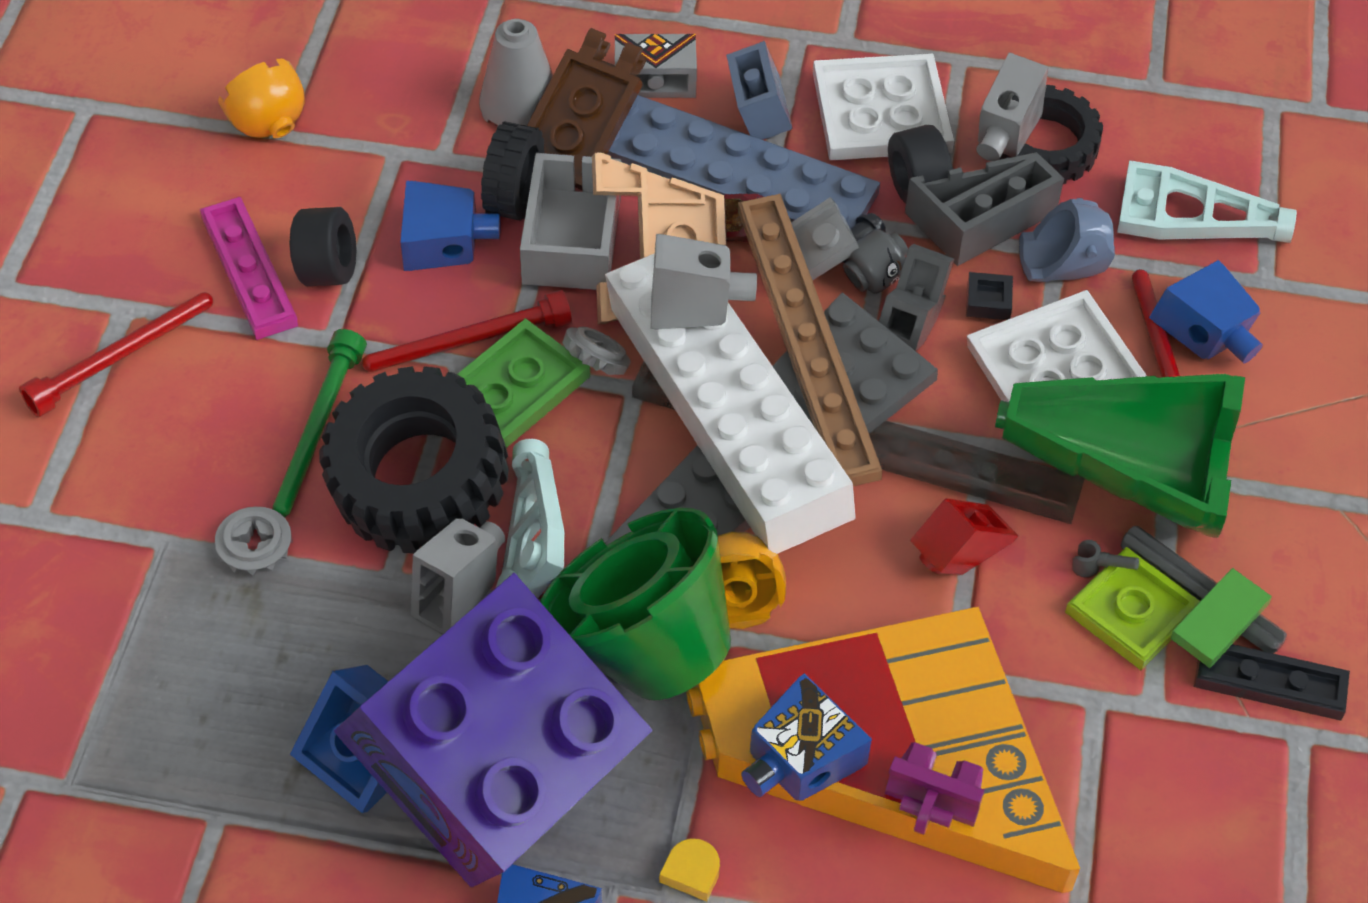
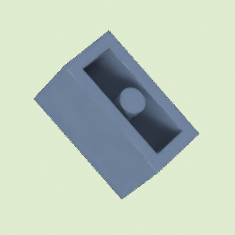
[726,41,793,140]

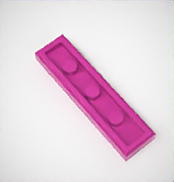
[200,197,298,340]

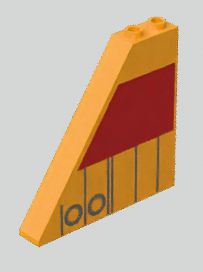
[686,607,1080,893]

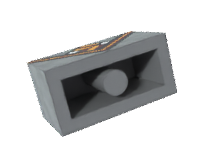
[615,34,697,98]

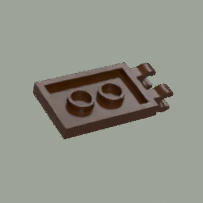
[527,28,646,191]

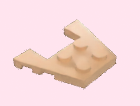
[592,153,726,324]

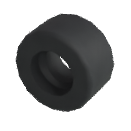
[887,125,953,204]
[289,207,357,287]

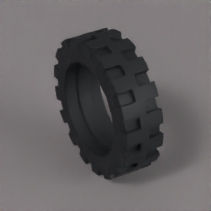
[999,85,1103,184]

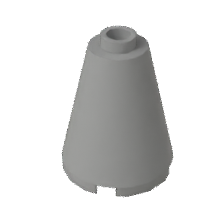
[479,19,553,126]

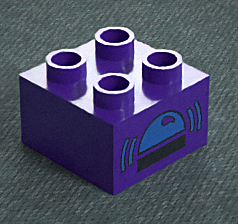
[334,573,653,888]

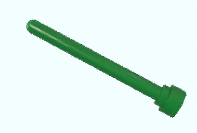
[272,329,367,518]

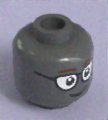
[843,229,908,294]

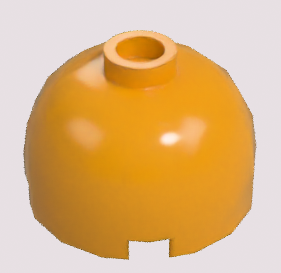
[218,58,305,138]
[718,532,786,629]

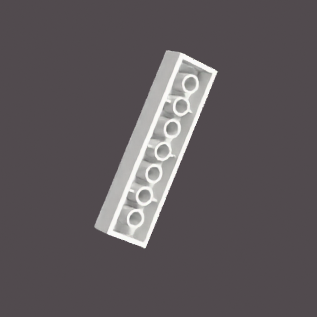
[605,253,856,554]

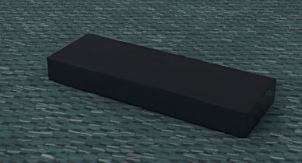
[1194,644,1350,721]

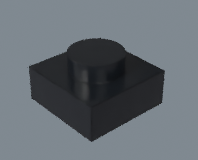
[966,272,1013,320]

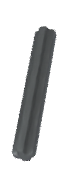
[1120,526,1287,654]

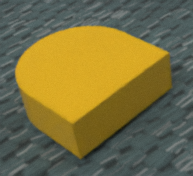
[659,839,720,902]

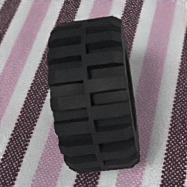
[319,366,509,554]

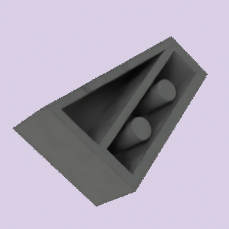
[905,152,1064,266]

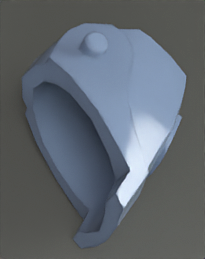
[1019,198,1115,282]

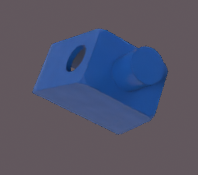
[400,181,501,271]
[1149,260,1263,364]

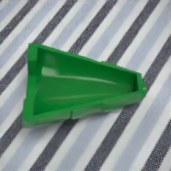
[995,374,1245,538]

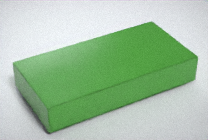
[1170,568,1272,668]

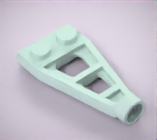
[1117,160,1297,243]
[496,439,565,599]

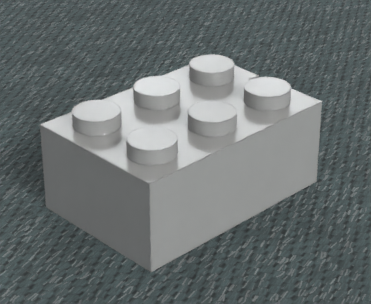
[520,153,621,290]

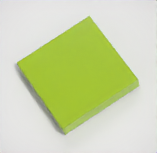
[1065,547,1200,670]

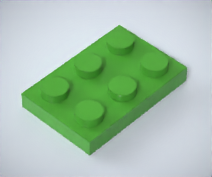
[457,318,590,448]

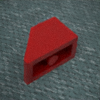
[910,498,1019,575]

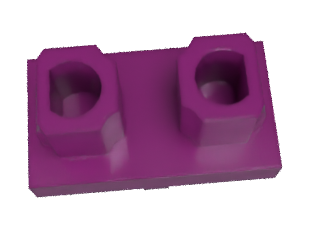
[885,742,985,835]

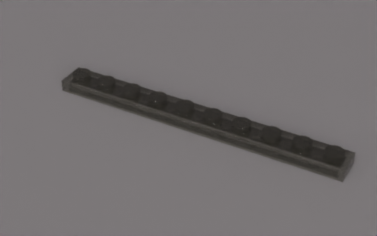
[632,361,1085,524]

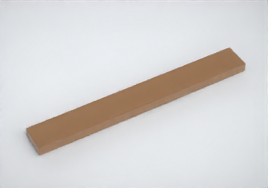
[738,194,882,486]

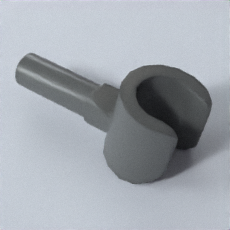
[1072,540,1139,577]

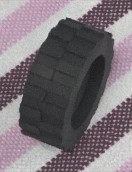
[481,121,545,221]

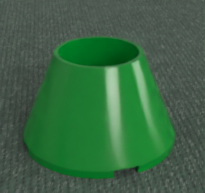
[540,508,731,701]

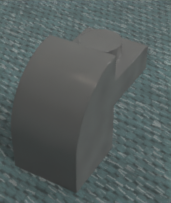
[879,244,954,351]

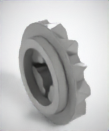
[562,327,631,375]
[215,506,293,576]

